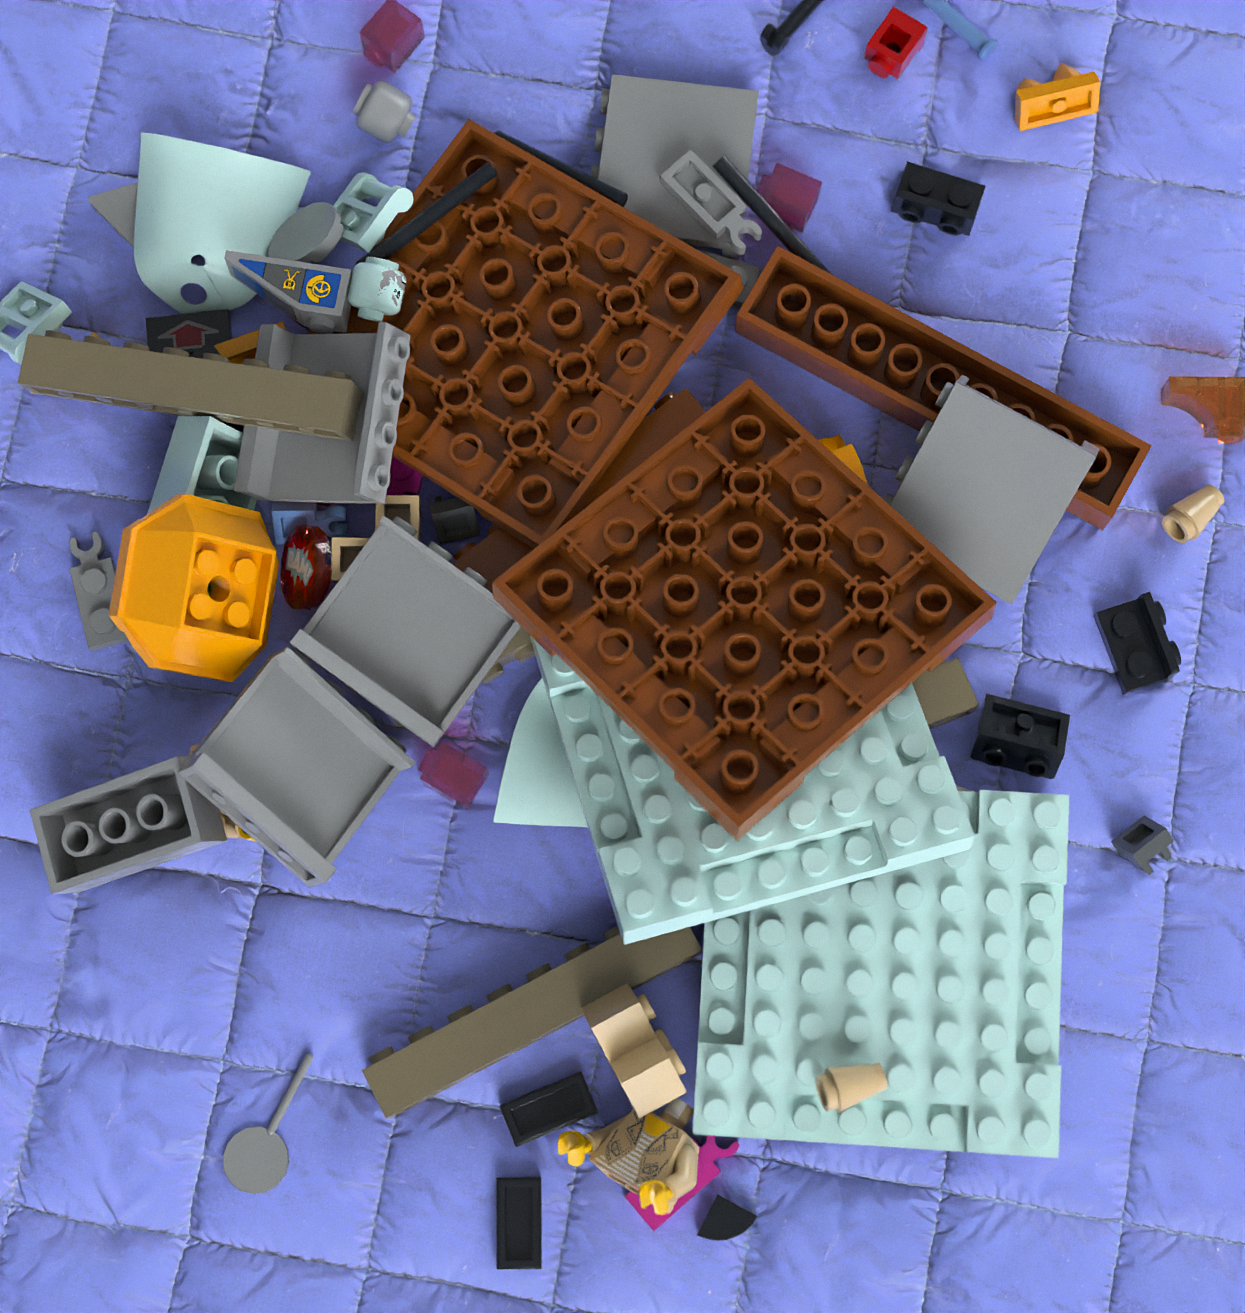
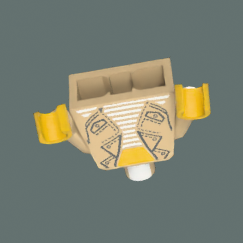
[558,1098,699,1215]

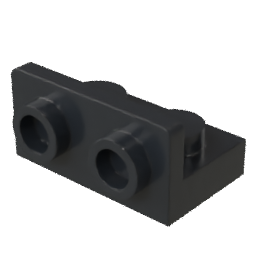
[891,161,985,236]
[1094,592,1181,695]
[970,694,1070,779]

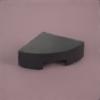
[697,1194,757,1240]

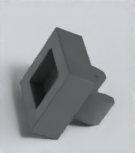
[429,496,480,545]
[1111,816,1174,875]

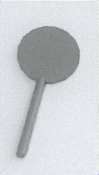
[223,1053,313,1194]

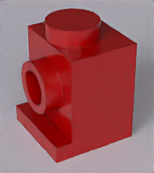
[864,6,928,79]

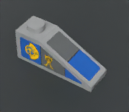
[224,250,352,334]

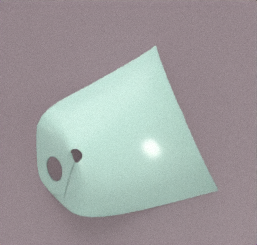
[134,132,311,314]
[493,678,588,828]

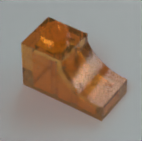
[1161,376,1245,444]

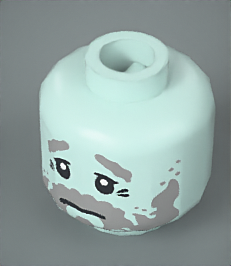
[347,257,406,322]

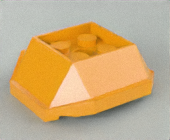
[109,494,279,682]

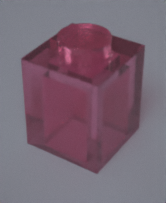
[359,0,425,73]
[757,163,822,233]
[418,742,489,810]

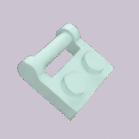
[333,172,413,253]
[0,281,72,365]

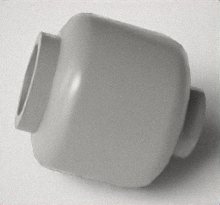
[352,81,416,143]

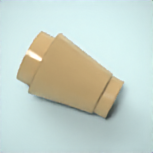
[1162,484,1224,543]
[815,1063,887,1113]

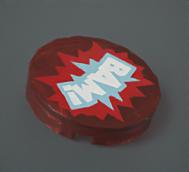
[280,525,332,610]

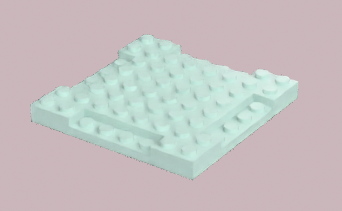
[529,634,975,945]
[693,790,1069,1158]

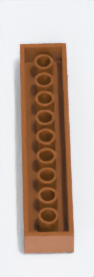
[735,245,1152,530]

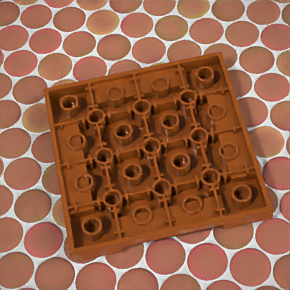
[307,119,743,549]
[492,378,997,841]

